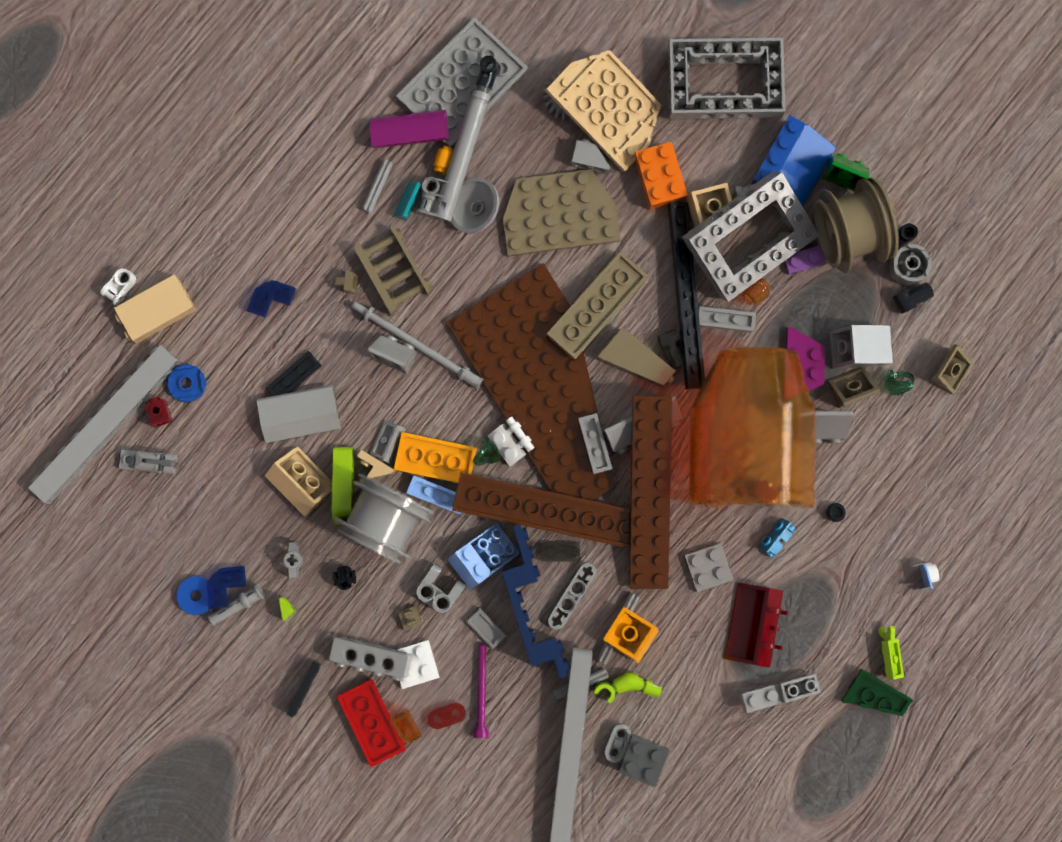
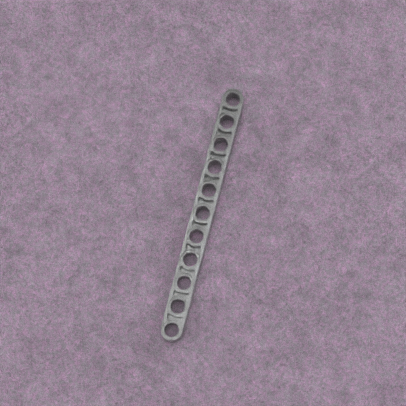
[549,648,592,842]

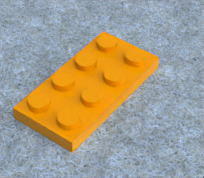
[394,432,477,483]

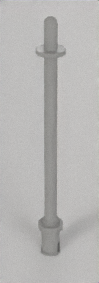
[352,302,484,389]

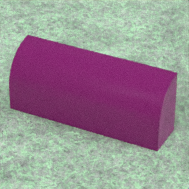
[370,109,449,148]

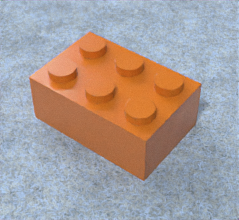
[634,141,688,210]

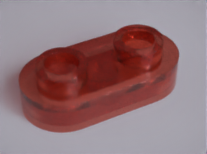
[428,703,466,729]

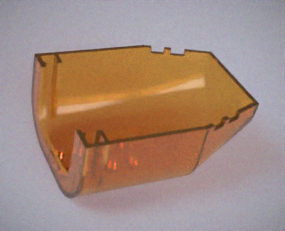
[689,347,815,508]

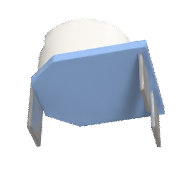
[911,562,939,590]

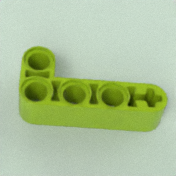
[332,447,354,525]

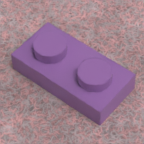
[784,246,825,275]

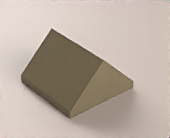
[928,344,974,395]
[828,367,880,408]

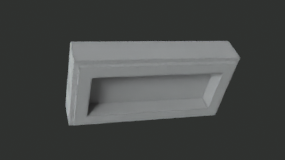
[466,608,507,649]

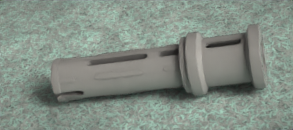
[208,583,266,627]

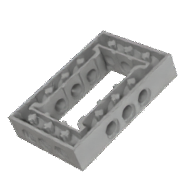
[668,38,785,119]
[682,171,819,302]

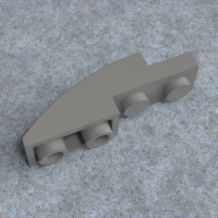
[740,674,821,713]

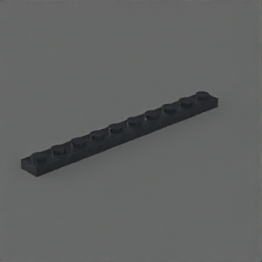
[667,202,706,390]

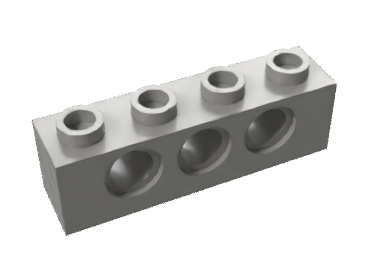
[329,636,413,681]

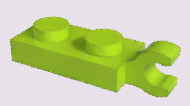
[878,626,904,680]

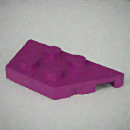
[784,327,825,401]

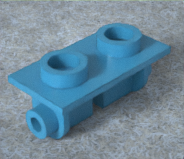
[758,518,795,558]

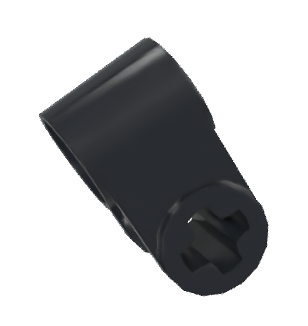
[898,223,918,250]

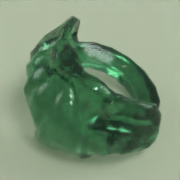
[885,369,915,396]
[473,439,500,466]

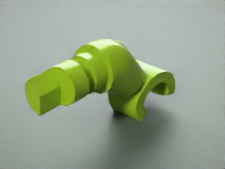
[593,672,662,704]

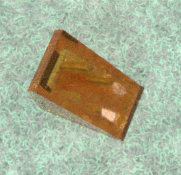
[390,709,422,745]

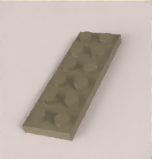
[546,251,649,360]

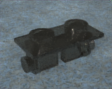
[541,542,580,562]

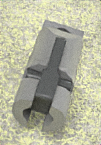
[119,450,178,474]

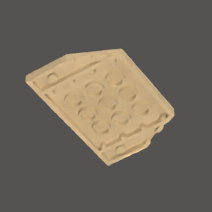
[545,50,661,172]

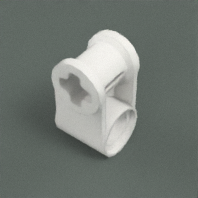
[100,269,136,306]

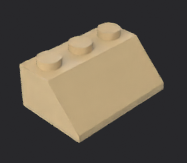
[265,446,332,517]

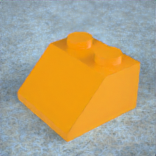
[603,607,659,664]

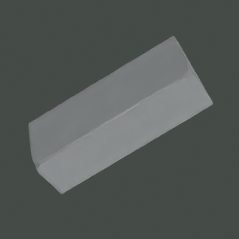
[369,420,406,464]

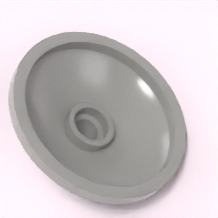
[451,178,499,234]

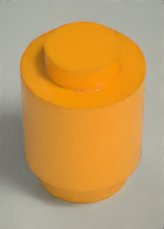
[433,146,454,175]

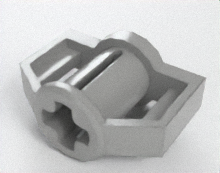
[283,543,304,578]

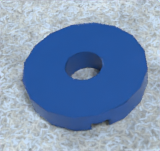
[167,364,206,403]
[177,576,216,615]

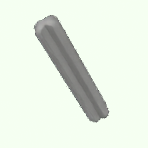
[362,159,393,213]
[553,668,609,699]

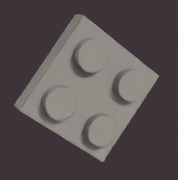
[684,543,734,592]

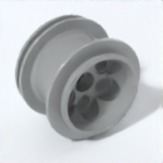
[334,473,434,564]

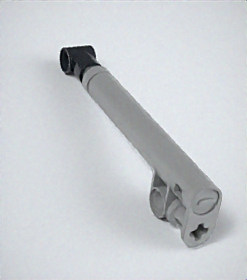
[415,55,501,222]

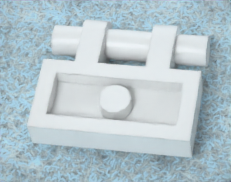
[488,417,535,466]

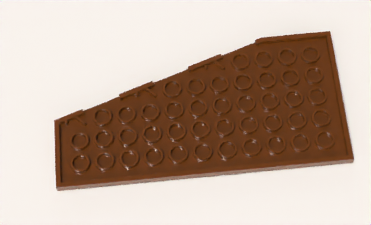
[446,263,616,500]

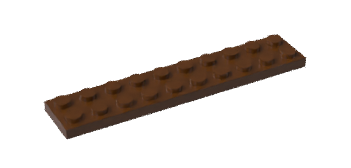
[629,395,672,589]
[452,472,630,548]

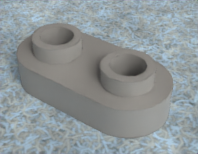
[605,724,631,763]

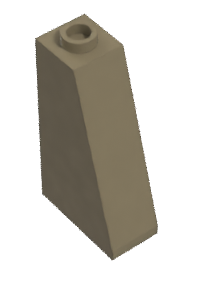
[597,327,676,388]

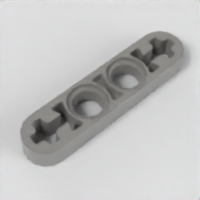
[548,563,596,630]

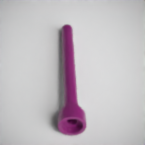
[473,643,489,738]

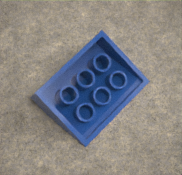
[751,115,836,207]

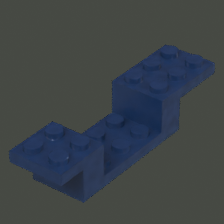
[502,525,570,678]

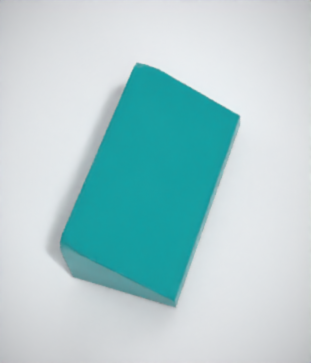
[394,182,422,221]

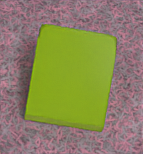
[279,597,296,621]

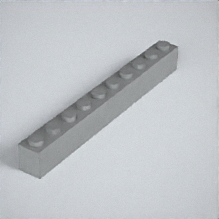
[28,345,181,504]

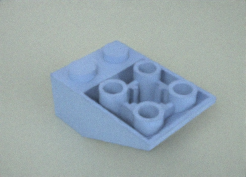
[447,523,520,591]

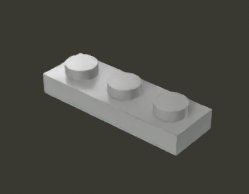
[698,306,756,332]
[578,413,612,475]

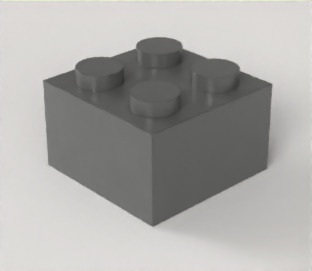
[617,734,670,788]

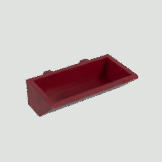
[724,583,789,668]

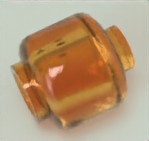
[742,278,770,306]

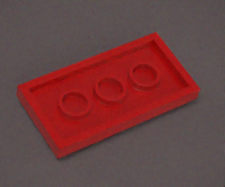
[337,679,406,767]

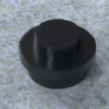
[826,503,846,522]

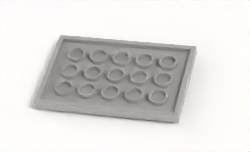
[396,17,529,148]

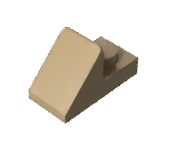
[357,450,395,479]

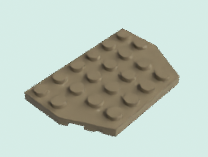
[503,169,620,257]

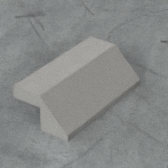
[257,385,341,443]

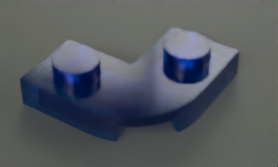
[247,280,296,318]
[207,566,246,609]

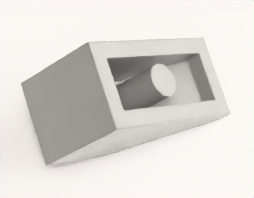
[571,139,610,175]

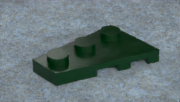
[841,668,913,716]

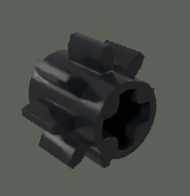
[333,566,356,590]

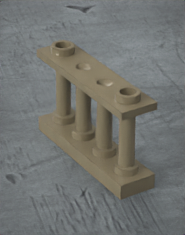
[353,226,432,316]

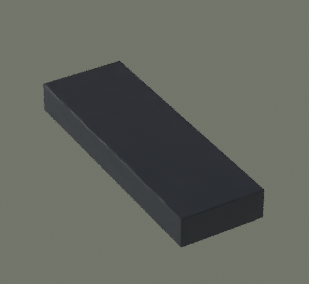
[266,351,322,396]
[286,660,322,717]

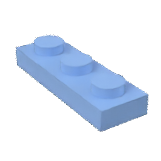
[407,475,461,515]

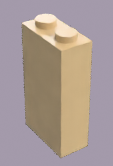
[114,274,196,344]

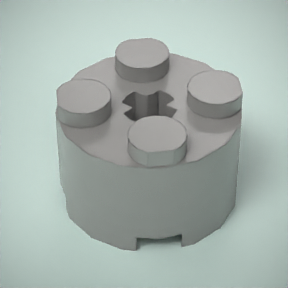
[889,244,932,286]

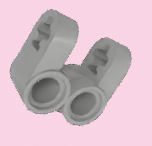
[417,564,467,613]

